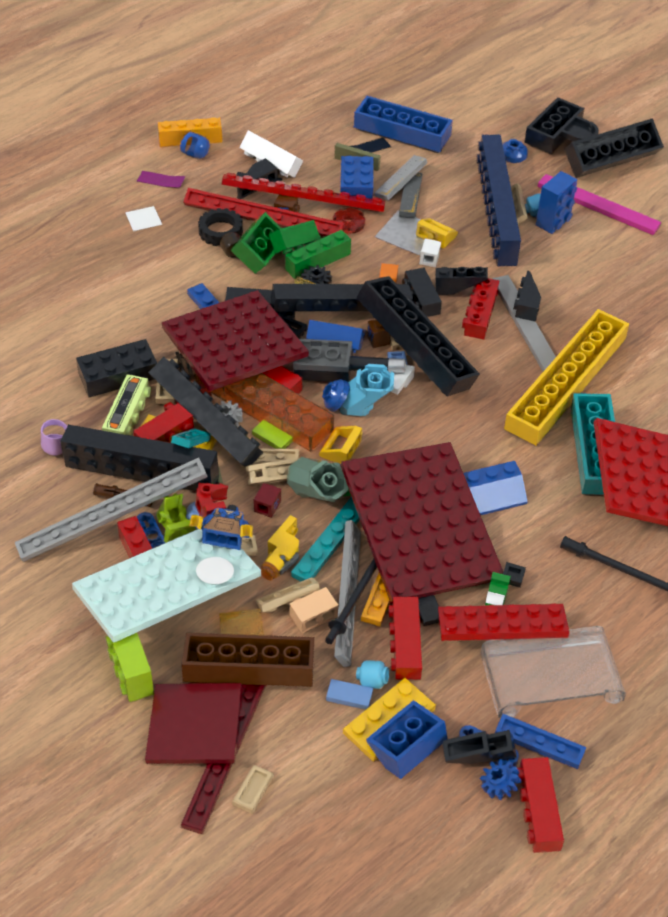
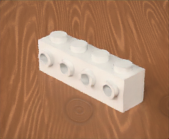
[240,131,303,178]

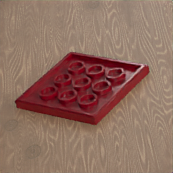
[145,683,242,764]

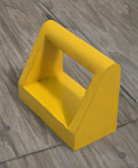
[416,218,458,249]
[319,426,362,464]

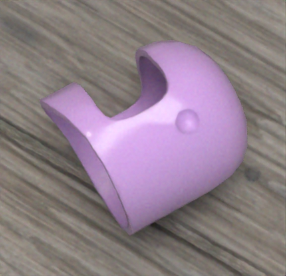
[41,419,67,456]

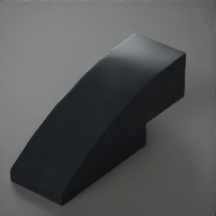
[442,730,517,764]

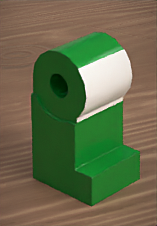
[485,572,511,606]

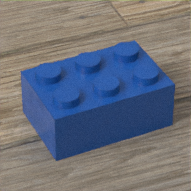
[340,156,373,199]
[536,171,578,234]

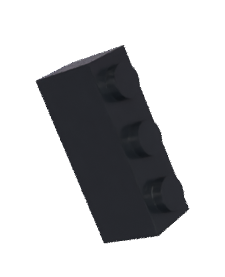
[402,267,442,317]

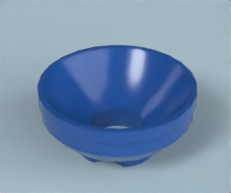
[503,139,528,163]
[322,379,350,412]

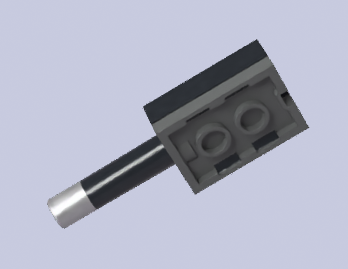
[293,339,406,382]

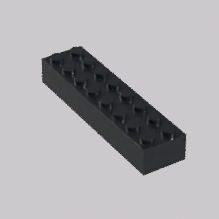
[356,276,480,397]
[60,424,219,491]

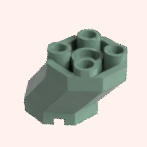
[287,457,348,502]

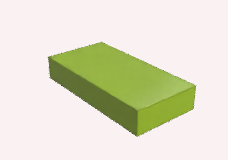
[252,420,293,449]

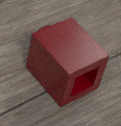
[253,483,281,518]

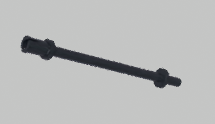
[560,536,668,591]
[325,558,377,644]

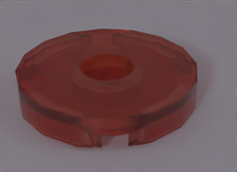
[333,208,365,234]

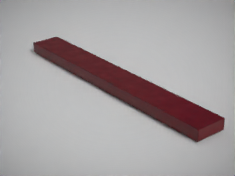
[181,684,266,835]

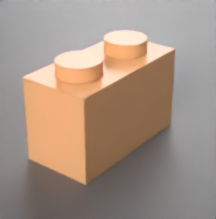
[290,587,338,633]

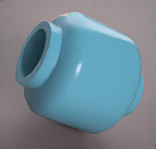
[356,660,389,689]

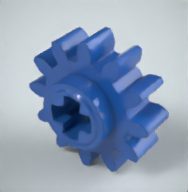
[480,759,521,800]

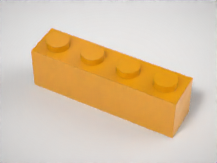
[158,118,222,147]

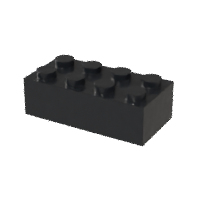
[76,339,157,398]

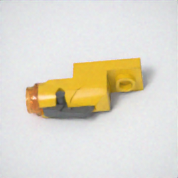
[261,515,299,581]

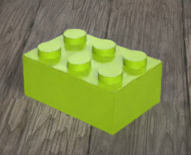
[105,632,154,702]

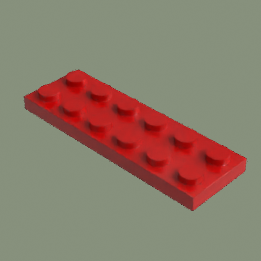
[438,603,569,641]

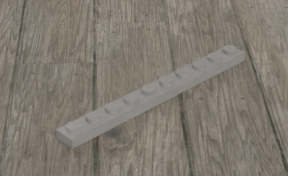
[14,458,208,562]

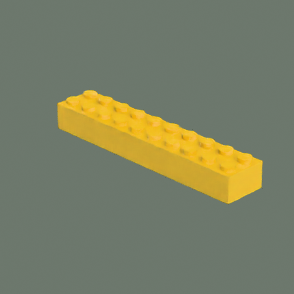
[504,309,629,446]

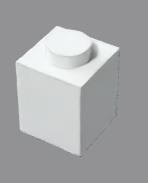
[419,239,441,267]

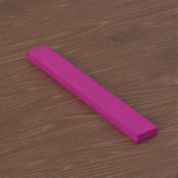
[537,174,661,235]

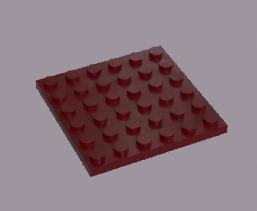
[161,290,309,391]

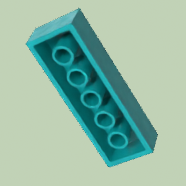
[570,393,615,495]

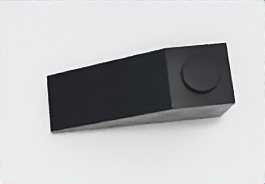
[237,158,278,199]

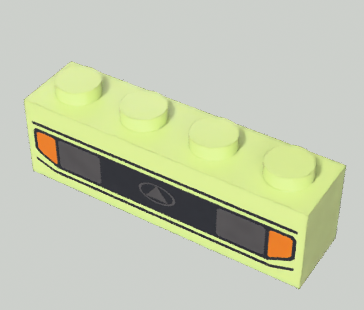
[102,375,151,436]

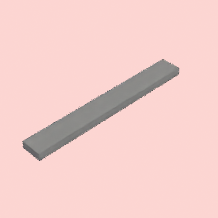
[493,275,556,372]
[334,520,361,667]

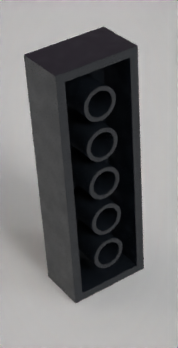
[564,118,664,178]

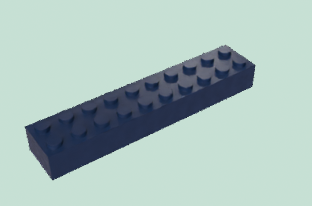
[476,134,521,266]

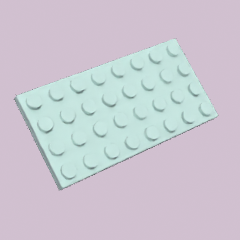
[72,529,261,643]

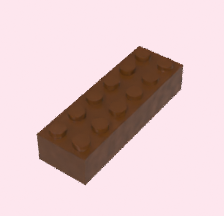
[182,633,315,687]

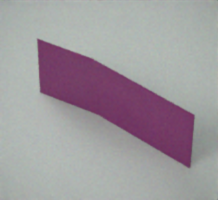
[137,171,186,187]

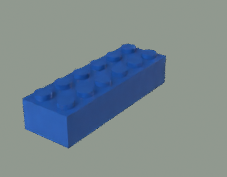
[354,96,453,152]

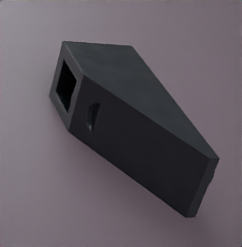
[435,267,488,295]
[513,270,541,322]

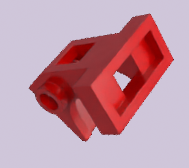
[195,483,228,518]

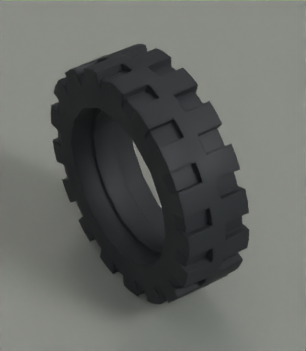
[198,208,243,247]

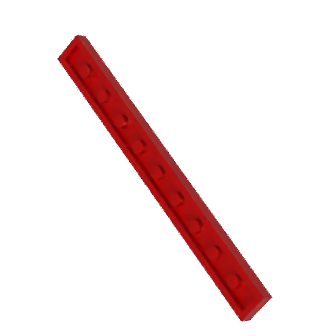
[221,173,385,212]
[183,188,345,237]

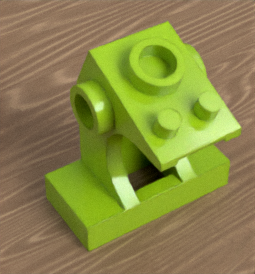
[156,493,198,543]

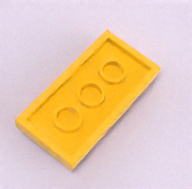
[343,678,436,762]

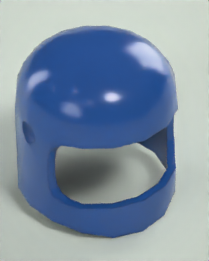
[180,132,210,159]

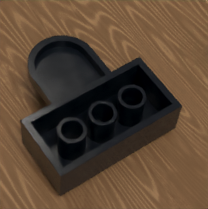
[524,97,599,154]

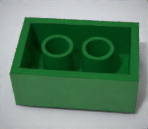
[231,212,281,274]

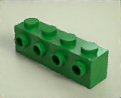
[285,230,351,279]

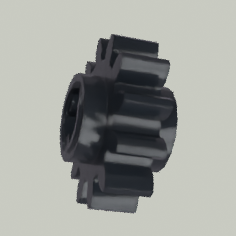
[301,265,332,284]

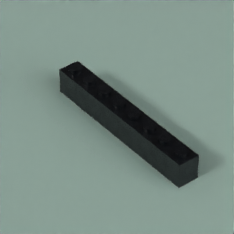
[270,284,413,312]
[148,356,264,467]

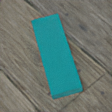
[171,428,211,448]

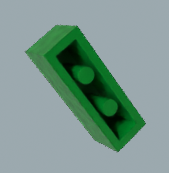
[269,220,321,254]

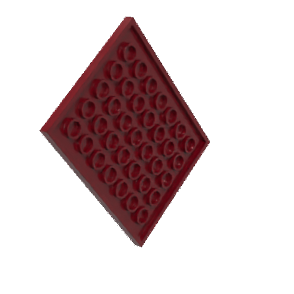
[340,442,503,604]

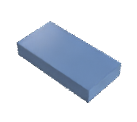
[326,679,373,710]

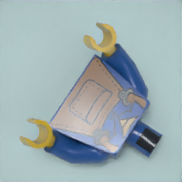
[189,505,253,550]

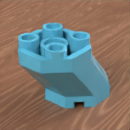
[339,364,394,416]

